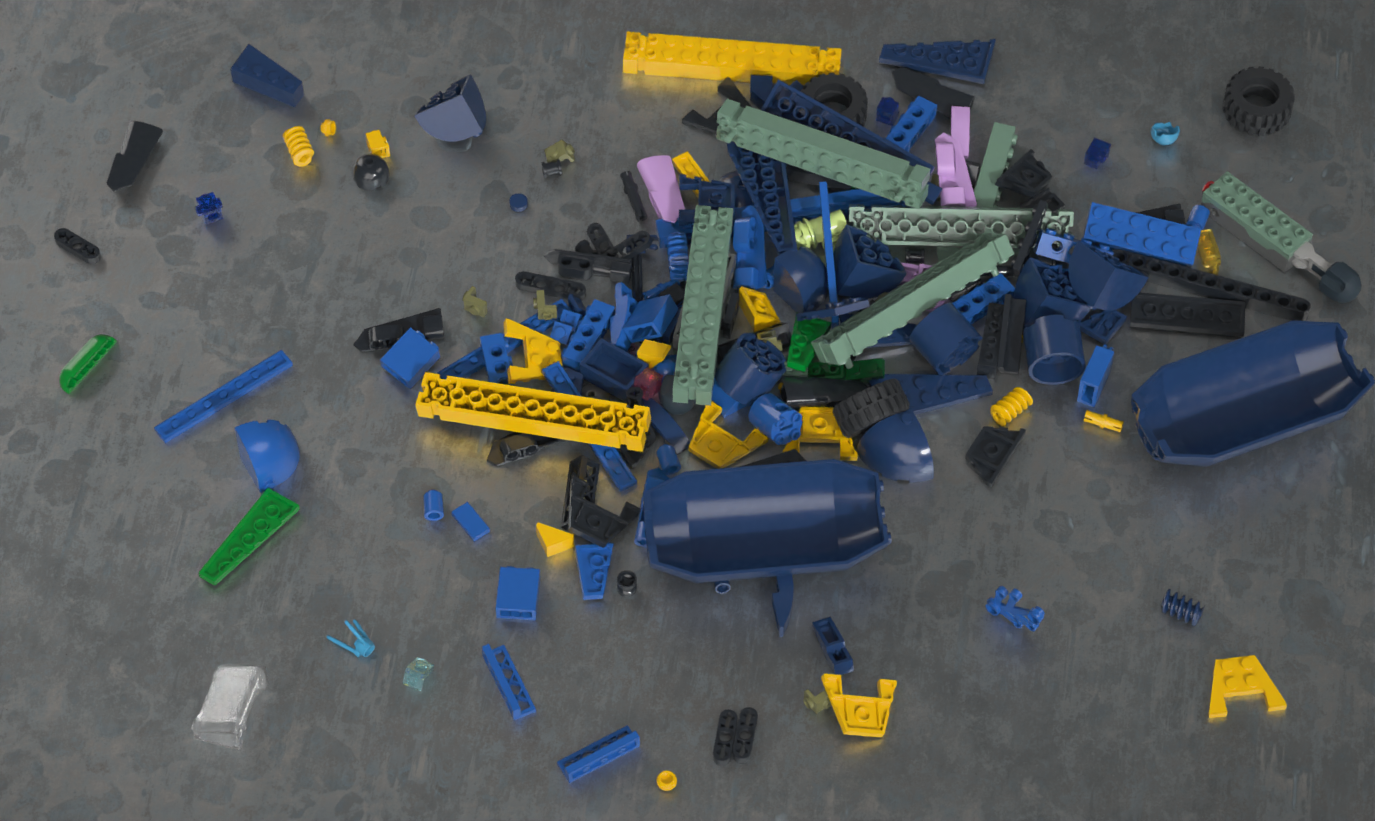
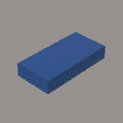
[451,502,490,542]

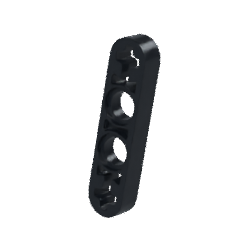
[515,271,586,301]

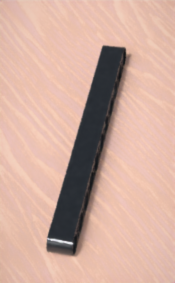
[1113,249,1311,321]

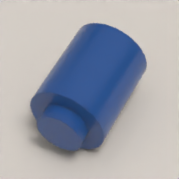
[1186,205,1210,233]
[656,444,681,475]
[423,490,444,521]

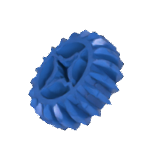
[667,232,689,282]

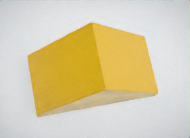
[637,339,671,370]
[536,522,574,557]

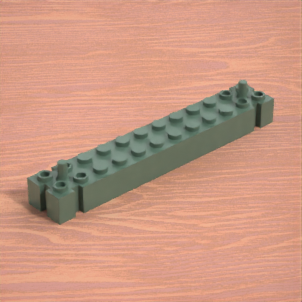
[716,99,930,209]
[848,204,1074,249]
[673,205,733,406]
[811,233,1014,369]

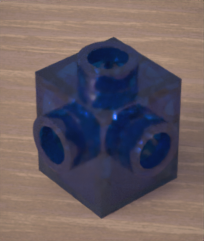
[195,192,223,225]

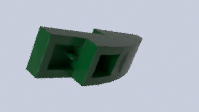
[808,358,885,383]

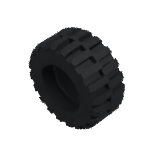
[1223,66,1295,136]
[800,73,868,127]
[832,378,910,438]

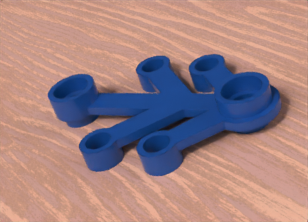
[985,586,1045,632]

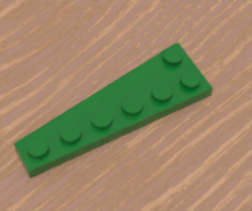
[198,488,300,586]

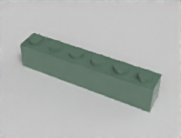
[974,122,1018,207]

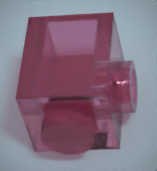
[633,367,663,401]

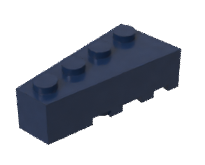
[230,44,304,107]

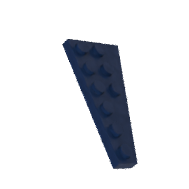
[879,39,996,84]
[868,374,993,415]

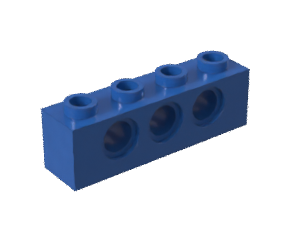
[884,96,937,152]
[1034,228,1114,263]
[953,273,1015,325]
[561,299,615,373]
[480,333,517,386]

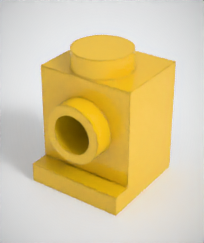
[365,130,390,158]

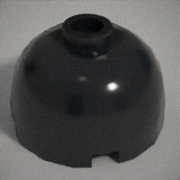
[352,154,390,191]

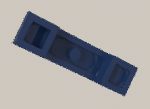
[636,394,690,455]

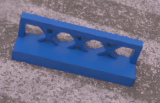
[481,644,536,720]
[557,725,640,783]

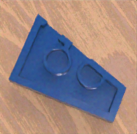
[574,543,614,600]

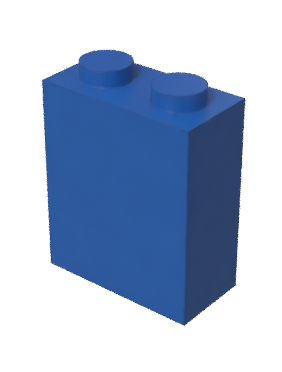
[623,294,678,343]
[380,328,440,389]
[1077,345,1114,408]
[496,566,540,620]

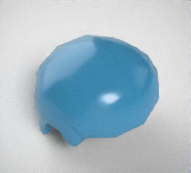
[1150,122,1180,146]

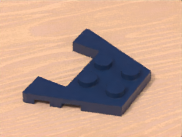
[679,174,735,226]
[796,297,870,321]

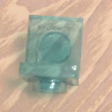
[403,657,434,691]

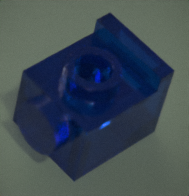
[876,97,900,126]
[1084,137,1111,169]

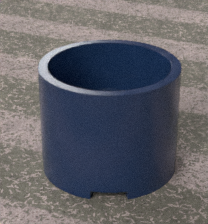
[909,303,983,375]
[1023,315,1086,385]
[715,333,787,406]

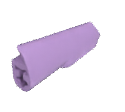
[935,133,977,207]
[637,155,685,223]

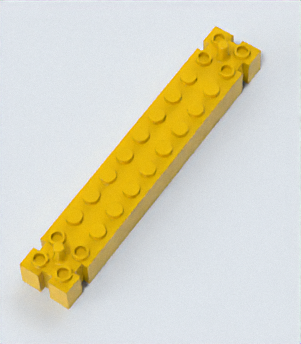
[623,31,842,86]
[415,372,651,452]

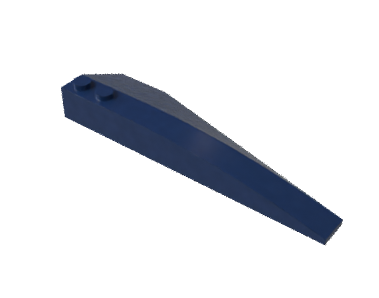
[761,79,935,176]
[727,141,797,254]

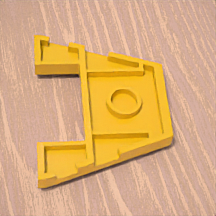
[503,318,562,384]
[689,402,769,469]
[782,407,858,461]
[1208,655,1287,718]
[821,673,897,738]

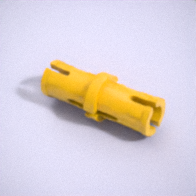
[1084,410,1124,433]

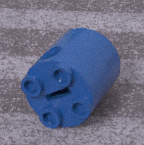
[749,393,802,445]

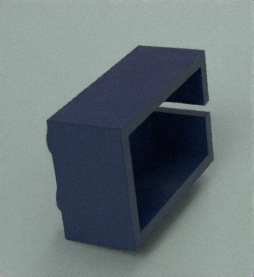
[580,338,649,403]

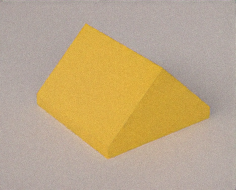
[739,287,781,332]

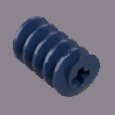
[1160,589,1205,626]

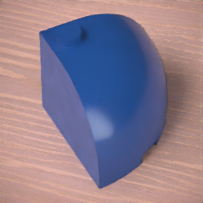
[234,419,300,493]

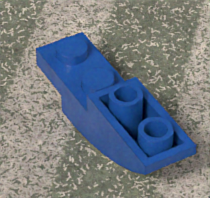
[609,282,638,352]

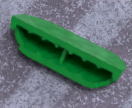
[59,334,117,394]

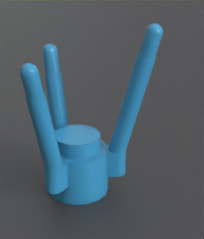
[327,619,375,657]

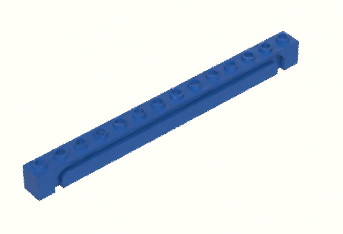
[656,189,905,248]

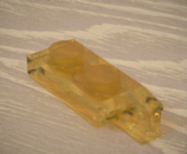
[1197,229,1221,275]

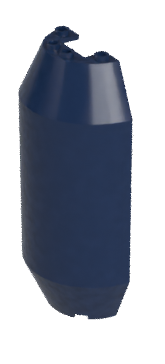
[1131,321,1375,467]
[643,459,891,583]

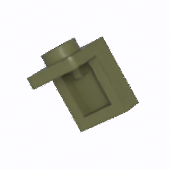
[544,140,575,163]
[462,286,488,318]
[533,290,557,320]
[803,689,832,714]

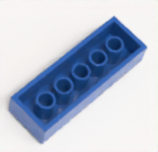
[1082,202,1201,268]

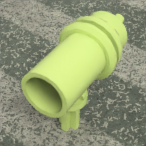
[794,209,847,252]

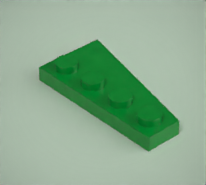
[787,313,831,372]

